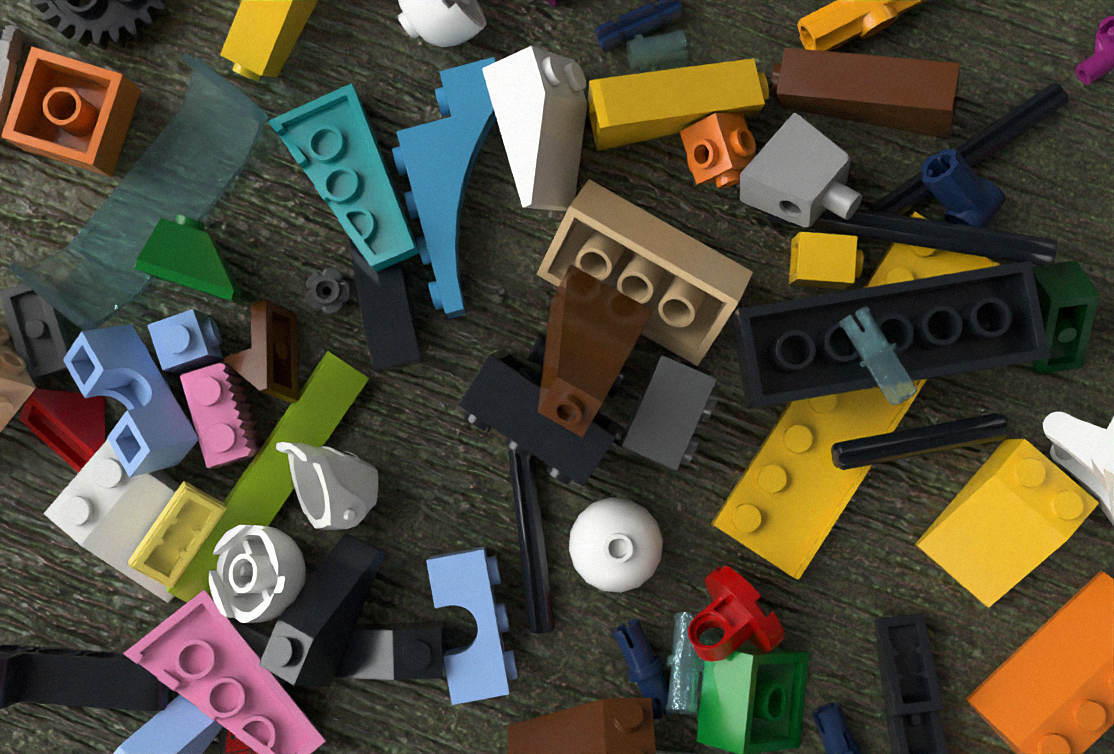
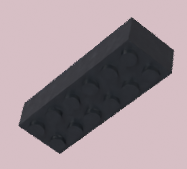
[730,260,1050,409]

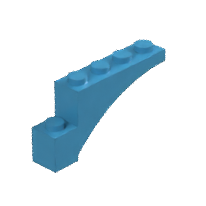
[392,57,497,319]

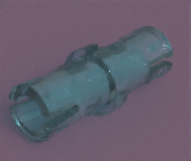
[666,612,705,715]

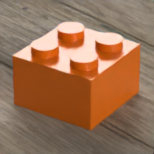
[1,46,141,177]

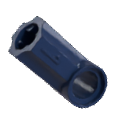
[920,148,1006,228]

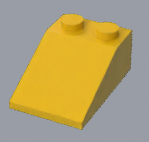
[915,439,1099,608]

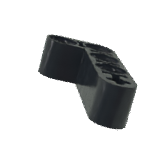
[0,645,173,711]

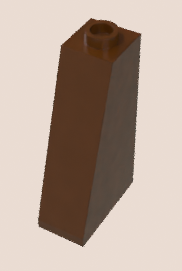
[771,48,960,139]
[538,264,653,438]

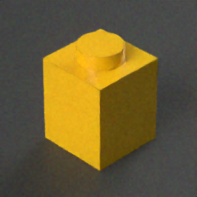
[789,232,863,289]

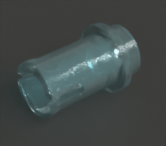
[626,30,688,72]

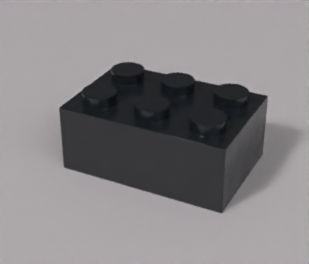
[458,349,620,487]

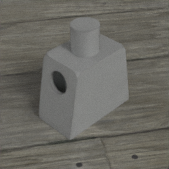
[740,113,862,228]

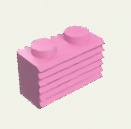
[180,363,261,468]

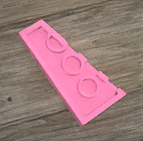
[123,590,326,754]

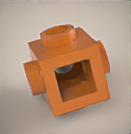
[679,112,756,189]

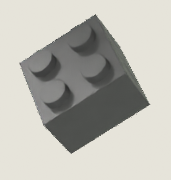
[617,355,719,471]

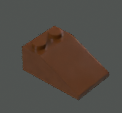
[507,698,656,754]

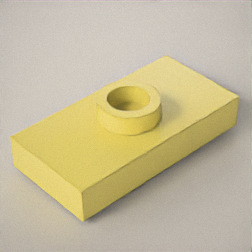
[128,481,227,589]

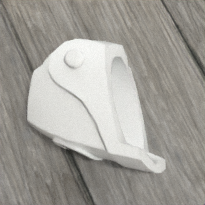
[276,442,378,530]

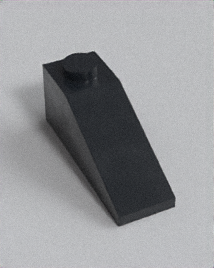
[259,533,386,687]
[334,621,447,680]

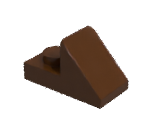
[224,299,299,403]

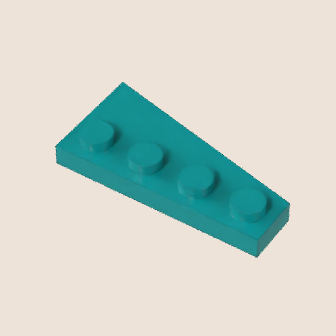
[268,83,420,272]

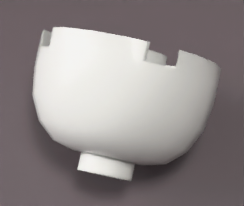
[398,0,486,47]
[569,497,663,593]
[209,525,306,623]

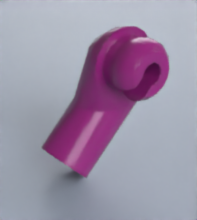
[1075,16,1114,85]

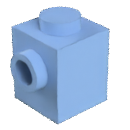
[147,309,223,374]

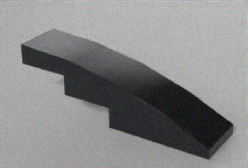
[874,613,948,754]

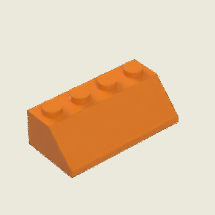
[965,571,1114,754]

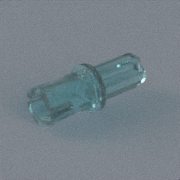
[839,306,917,405]

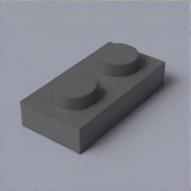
[0,277,72,382]

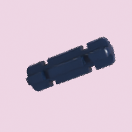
[595,0,684,52]

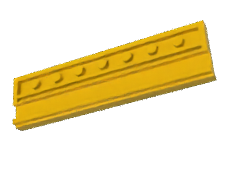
[711,212,1000,580]

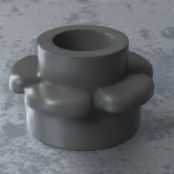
[305,268,351,315]

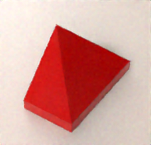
[19,388,105,473]

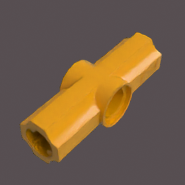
[797,0,928,51]

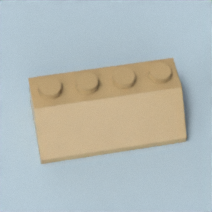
[536,179,753,366]

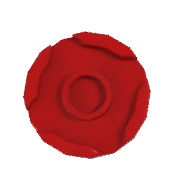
[688,566,785,662]

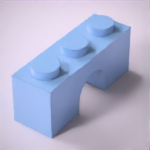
[63,324,199,478]
[426,546,518,705]

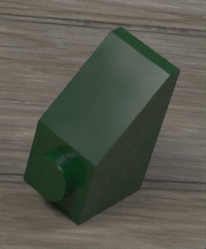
[1032,260,1099,374]

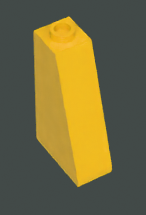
[220,0,318,81]
[587,58,769,151]

